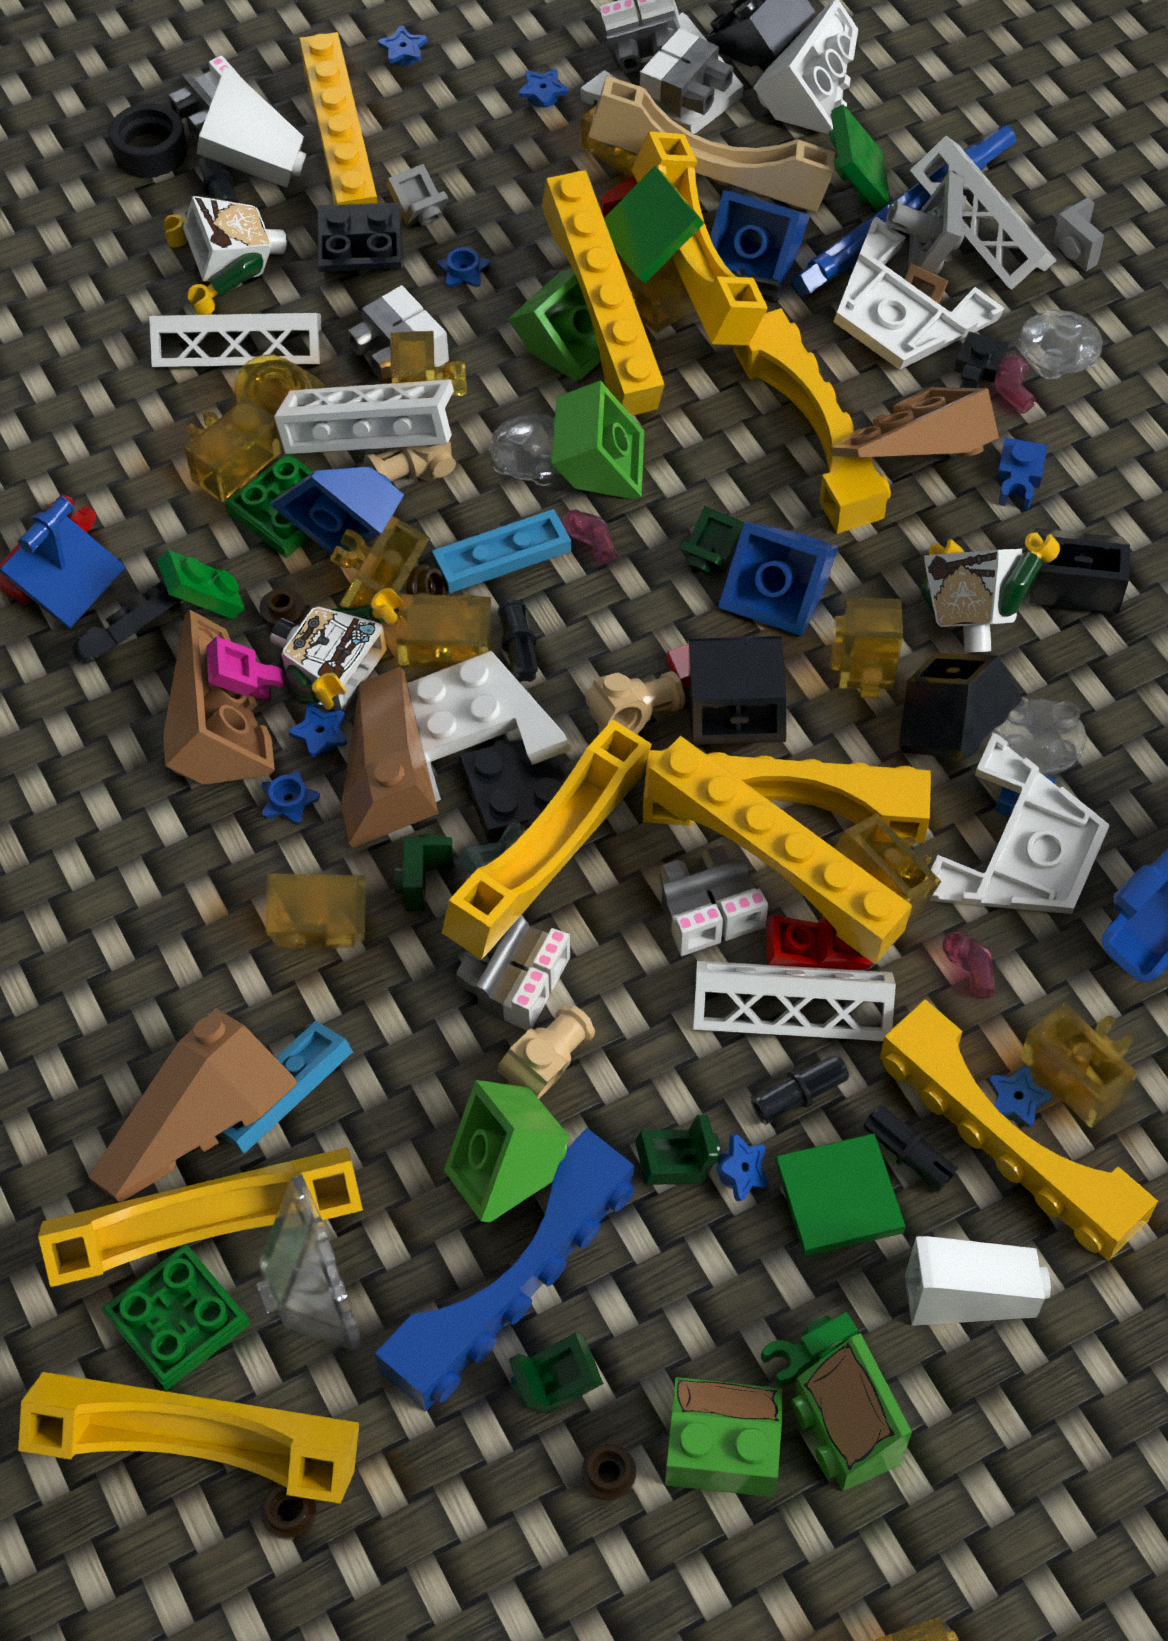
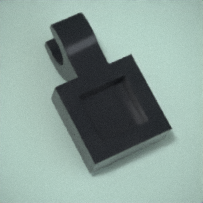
[954,331,1009,388]

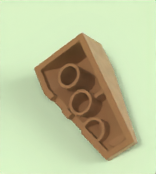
[830,387,999,457]
[163,610,275,785]
[341,666,439,848]
[88,1008,298,1203]

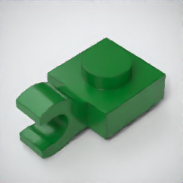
[761,1312,858,1387]

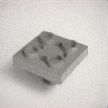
[885,171,967,275]

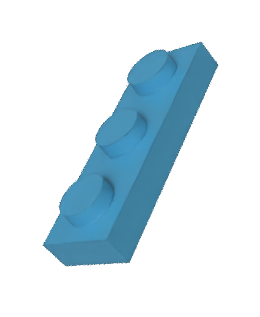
[432,509,571,594]
[217,1021,353,1154]

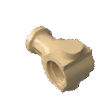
[364,441,456,482]
[586,671,685,734]
[497,1004,595,1099]

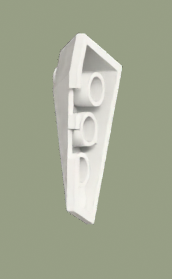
[753,0,858,134]

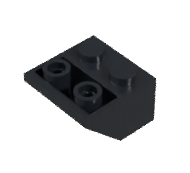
[705,0,816,67]
[318,202,404,272]
[1029,528,1130,613]
[689,636,786,745]
[899,652,1022,759]

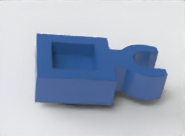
[997,438,1047,510]

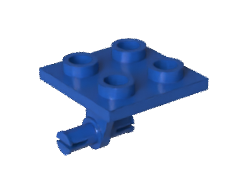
[0,496,126,630]

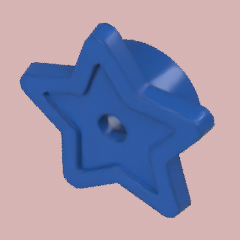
[378,26,427,66]
[518,69,569,108]
[437,247,490,288]
[289,705,347,757]
[261,771,320,825]
[988,1066,1053,1127]
[716,1134,768,1201]

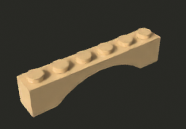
[588,75,835,213]

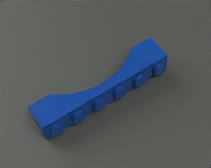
[375,1128,635,1412]

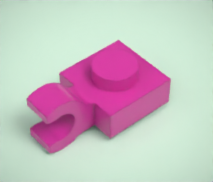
[207,636,284,700]

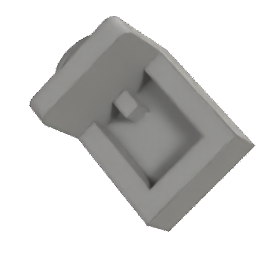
[386,164,448,227]
[1053,198,1105,272]

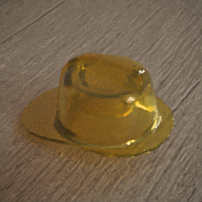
[235,355,327,435]

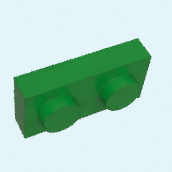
[157,549,245,619]

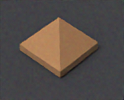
[905,264,948,304]

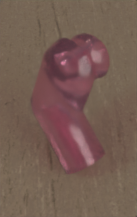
[996,354,1036,414]
[562,509,618,564]
[942,931,996,999]

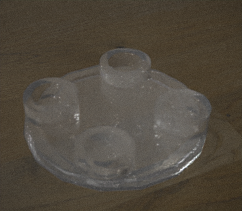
[1019,310,1103,380]
[489,413,557,486]
[993,697,1087,775]

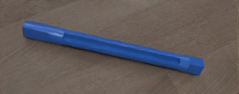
[790,125,1016,297]

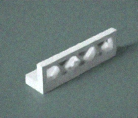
[910,136,1057,289]
[149,313,321,367]
[274,379,454,454]
[693,961,896,1041]

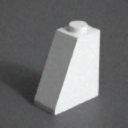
[196,67,307,188]
[905,1236,1051,1326]

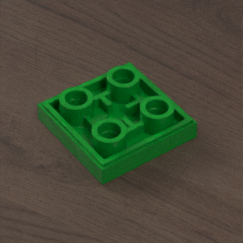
[829,104,891,212]
[604,166,704,283]
[225,454,313,558]
[775,1133,906,1257]
[101,1244,251,1391]

